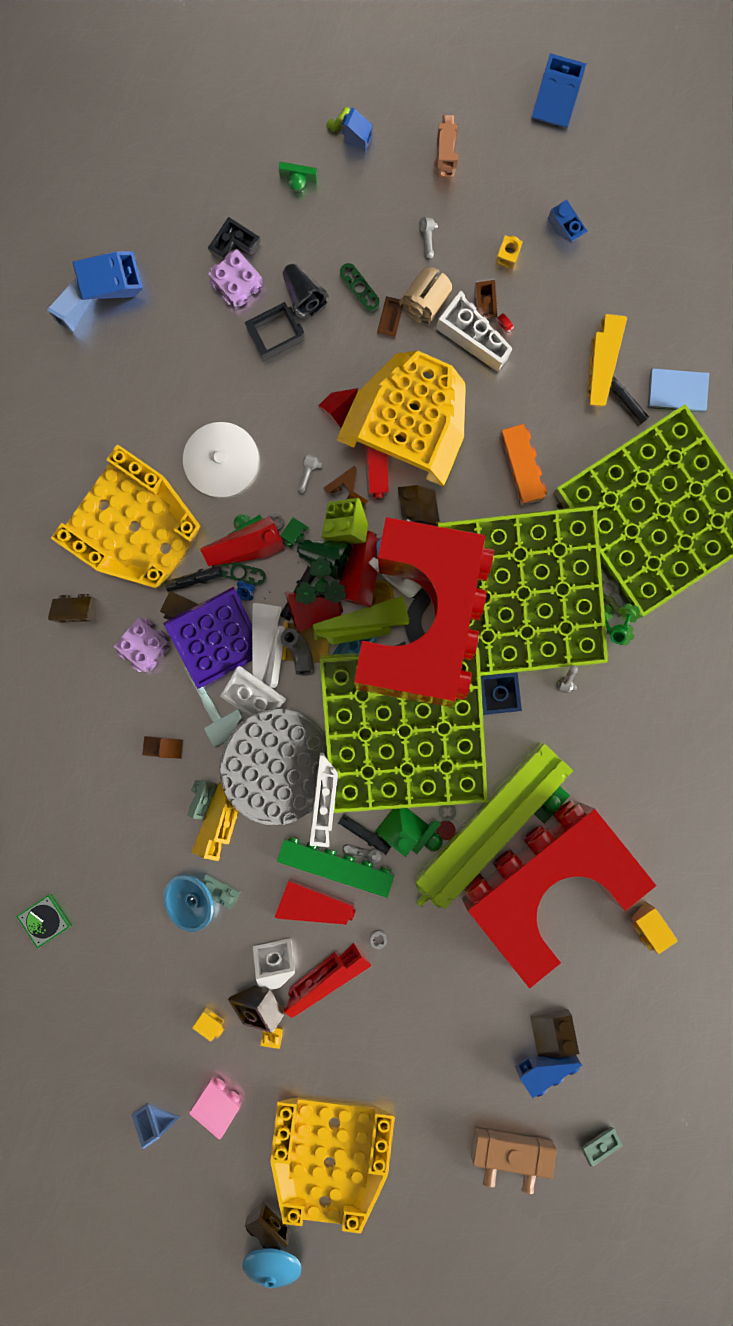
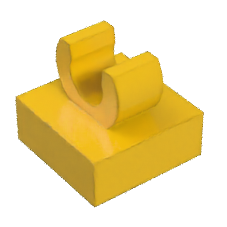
[260,1027,283,1049]

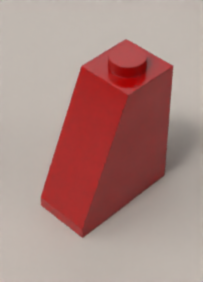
[285,591,343,632]

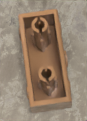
[471,1128,557,1194]

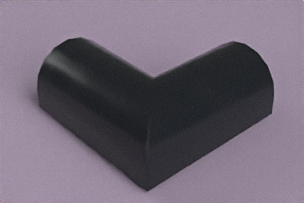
[208,217,260,261]

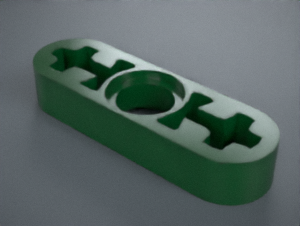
[340,263,380,313]
[212,563,267,586]

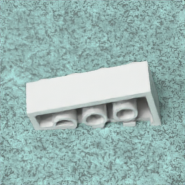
[436,291,513,372]

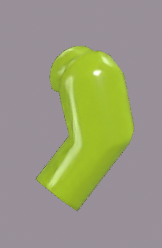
[326,107,350,132]

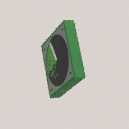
[16,894,71,948]

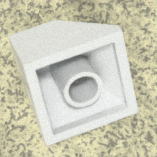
[253,938,295,990]

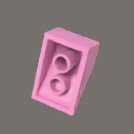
[189,1076,242,1140]

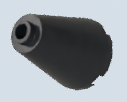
[282,264,329,318]

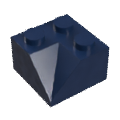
[481,672,522,715]

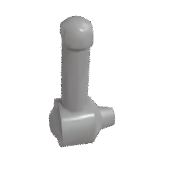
[419,217,438,259]
[297,454,322,494]
[558,665,578,693]
[343,844,382,864]

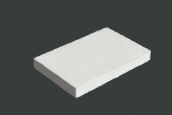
[220,666,286,717]

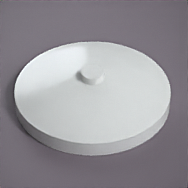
[183,422,259,499]

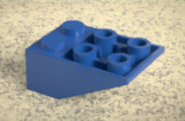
[532,53,587,128]
[72,251,143,300]
[515,1055,583,1098]

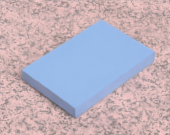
[648,368,709,412]

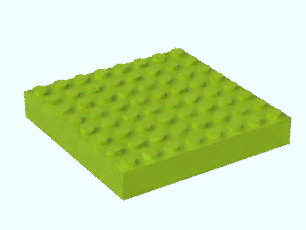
[554,404,733,617]
[437,506,608,676]
[320,645,488,813]

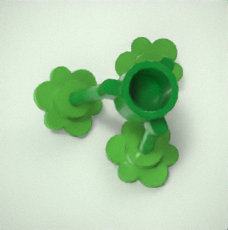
[604,604,641,645]

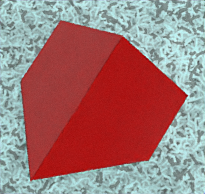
[318,388,358,430]

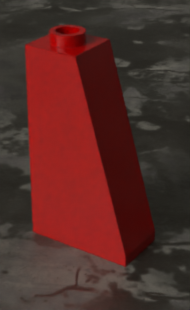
[364,444,389,499]
[339,531,379,608]
[274,878,356,925]

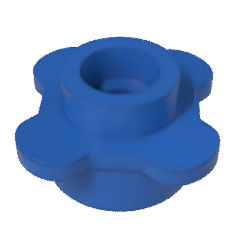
[236,580,255,601]

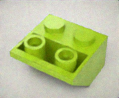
[321,498,368,544]

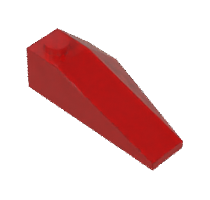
[200,516,285,566]

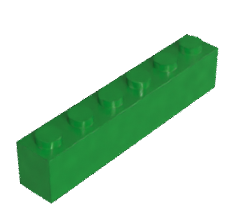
[277,836,395,898]

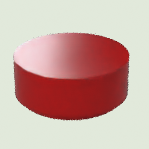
[497,313,514,333]
[436,820,456,840]

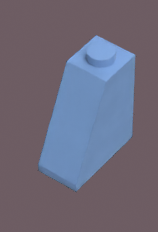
[47,278,93,332]

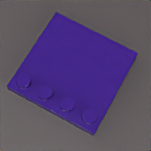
[163,587,253,689]

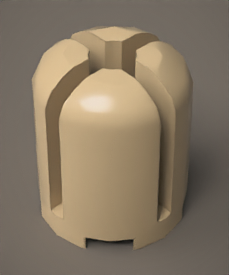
[399,267,452,324]

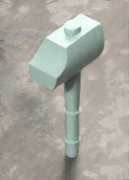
[185,667,244,748]

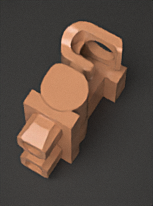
[433,115,458,178]

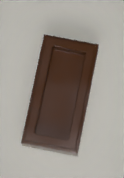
[377,296,404,339]

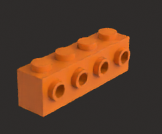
[500,424,547,506]

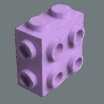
[208,249,263,308]
[114,617,171,672]

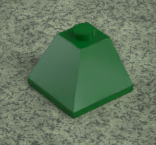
[375,808,428,857]

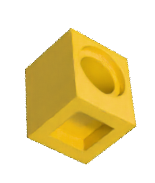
[496,235,523,270]
[192,1007,225,1042]

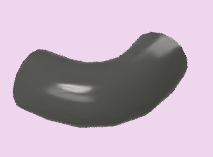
[281,628,315,675]

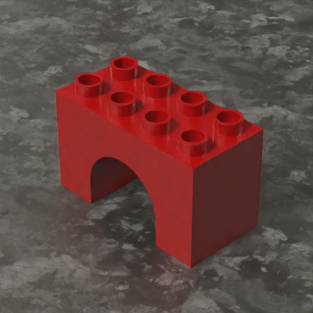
[354,517,494,707]
[461,800,657,989]

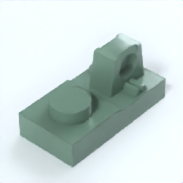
[187,780,217,820]
[202,874,241,910]
[581,1127,623,1167]

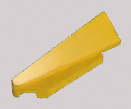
[587,314,627,406]
[191,780,238,861]

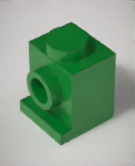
[280,517,310,549]

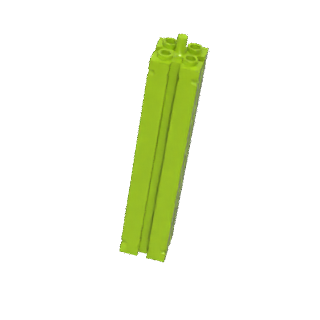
[414,743,574,910]

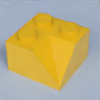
[632,902,678,954]

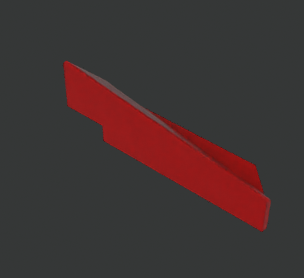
[283,943,371,1018]

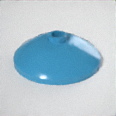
[163,874,213,932]
[242,1249,301,1288]

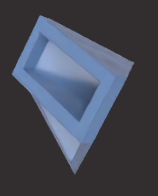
[132,1104,181,1149]

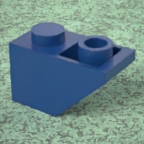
[342,107,372,151]
[548,200,587,242]

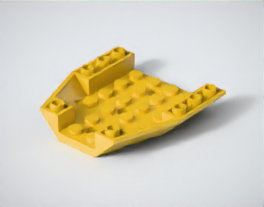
[336,351,465,487]
[51,444,201,589]
[270,1097,395,1233]

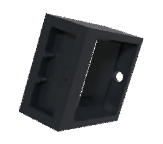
[244,302,304,361]

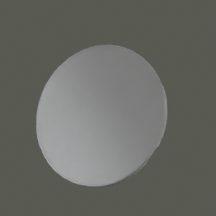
[219,709,328,825]

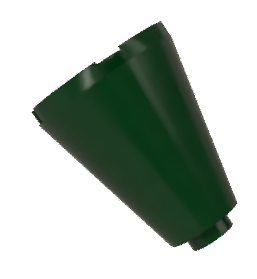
[297,540,352,580]

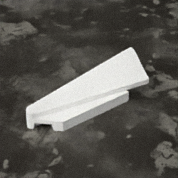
[252,603,285,688]
[310,752,338,847]

